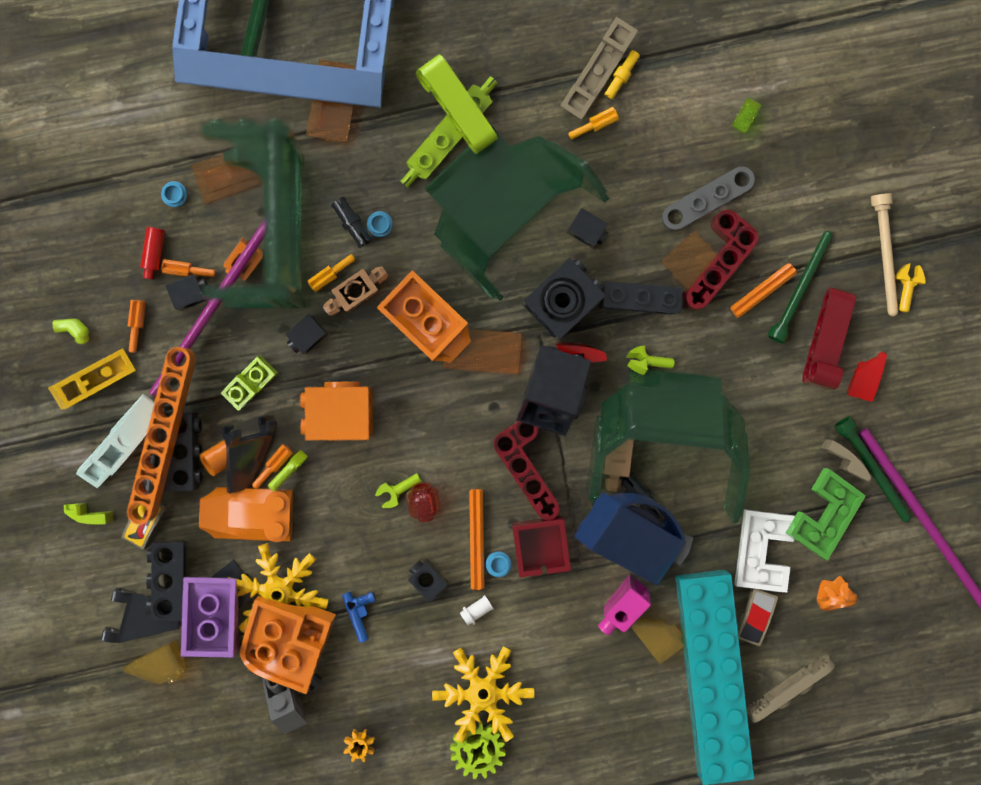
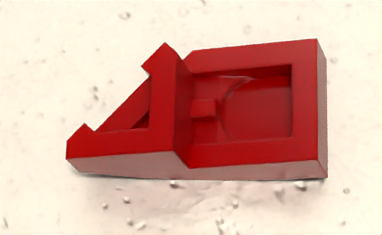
[555,342,607,363]
[847,352,887,402]

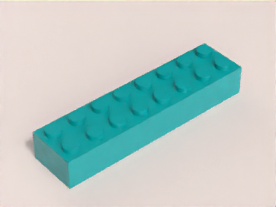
[675,570,754,785]

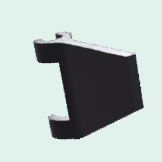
[222,415,277,494]
[101,587,179,643]

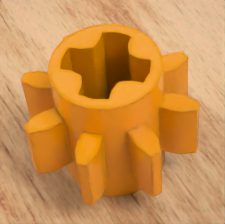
[344,729,375,762]

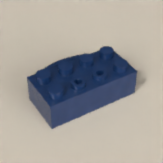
[574,492,686,586]

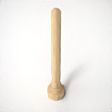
[871,193,898,316]

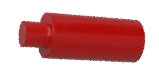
[140,227,165,280]

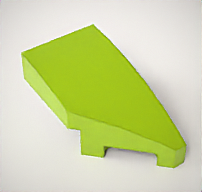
[64,503,113,524]

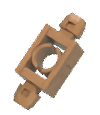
[323,266,388,316]
[600,419,634,492]

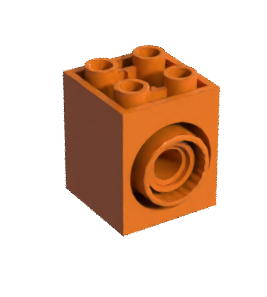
[300,382,373,440]

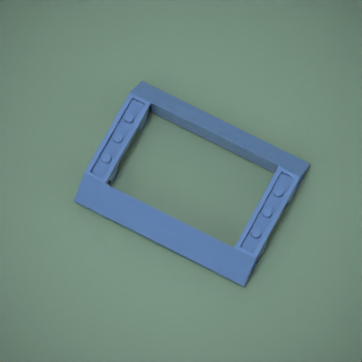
[172,0,395,108]

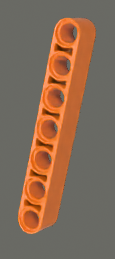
[127,347,196,525]

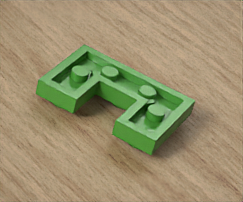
[785,468,866,561]

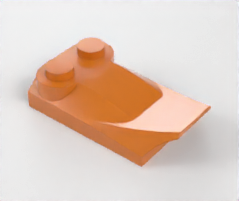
[377,270,471,363]
[199,487,294,542]

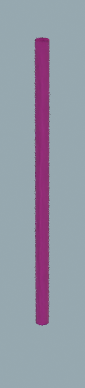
[149,202,284,397]
[859,428,981,609]

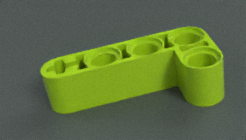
[416,54,498,154]

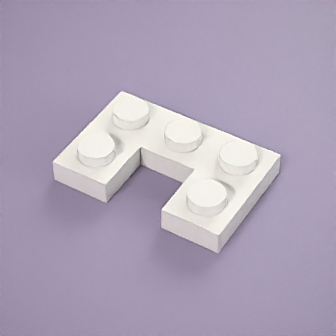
[734,509,795,593]

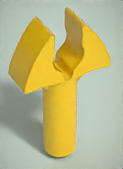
[895,263,925,313]

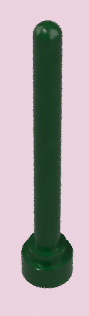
[767,231,833,344]
[834,416,911,522]

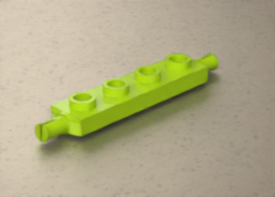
[400,76,498,188]

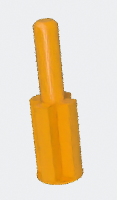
[568,107,619,139]
[307,254,355,293]

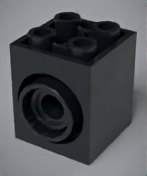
[522,257,606,341]
[516,345,591,436]

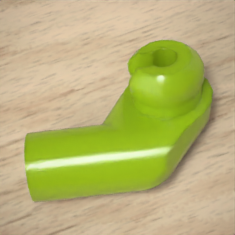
[53,319,89,344]

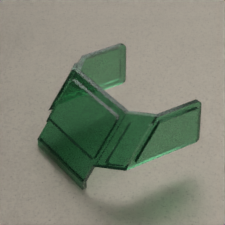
[425,125,609,301]
[586,368,750,524]

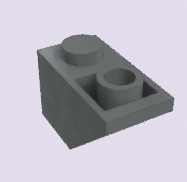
[262,678,307,735]

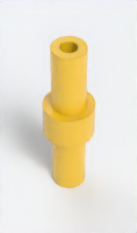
[605,50,640,99]

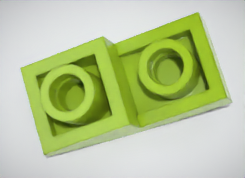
[221,355,278,411]

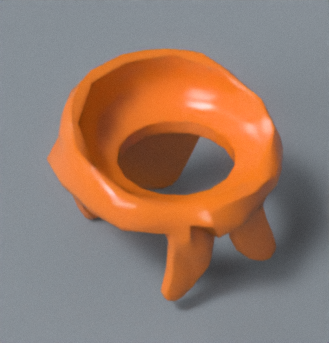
[817,576,858,611]

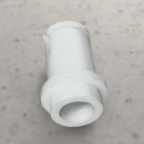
[460,595,494,625]

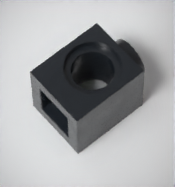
[567,208,609,249]
[165,274,210,311]
[285,314,329,354]
[408,559,448,602]

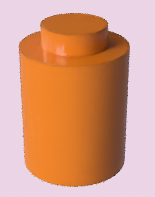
[200,440,227,476]

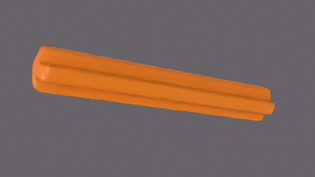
[469,489,484,590]

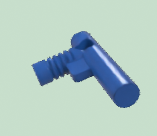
[342,591,376,643]

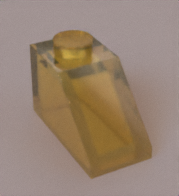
[631,617,684,664]
[123,640,189,684]

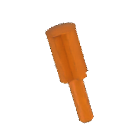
[162,259,216,277]
[128,300,146,353]
[252,444,294,489]

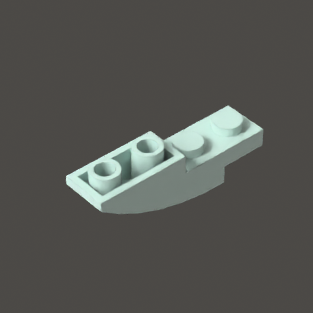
[76,394,164,489]

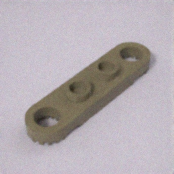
[746,655,835,723]

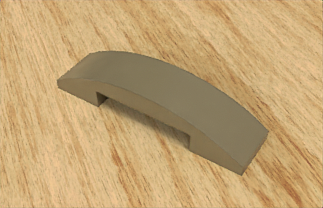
[560,17,638,120]

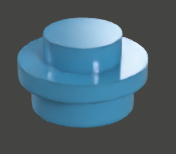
[161,181,188,207]
[367,211,393,237]
[486,551,511,577]

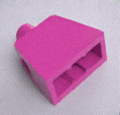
[598,574,651,636]

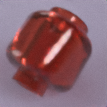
[406,482,441,522]

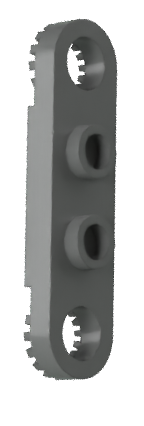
[661,166,755,231]

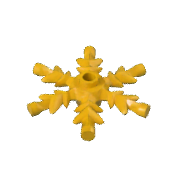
[228,543,329,633]
[432,647,534,743]

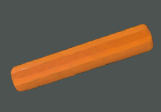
[730,263,797,318]

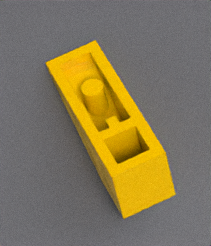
[48,348,136,410]

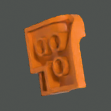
[240,596,336,694]

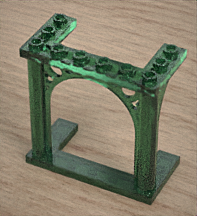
[201,119,305,309]

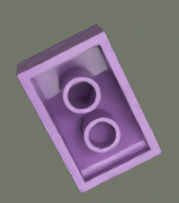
[181,577,240,657]

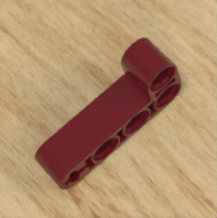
[682,210,759,310]
[802,287,856,390]
[493,421,559,520]

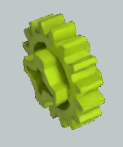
[450,721,506,779]

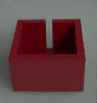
[512,516,571,578]

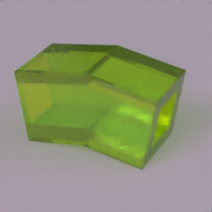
[730,97,762,133]

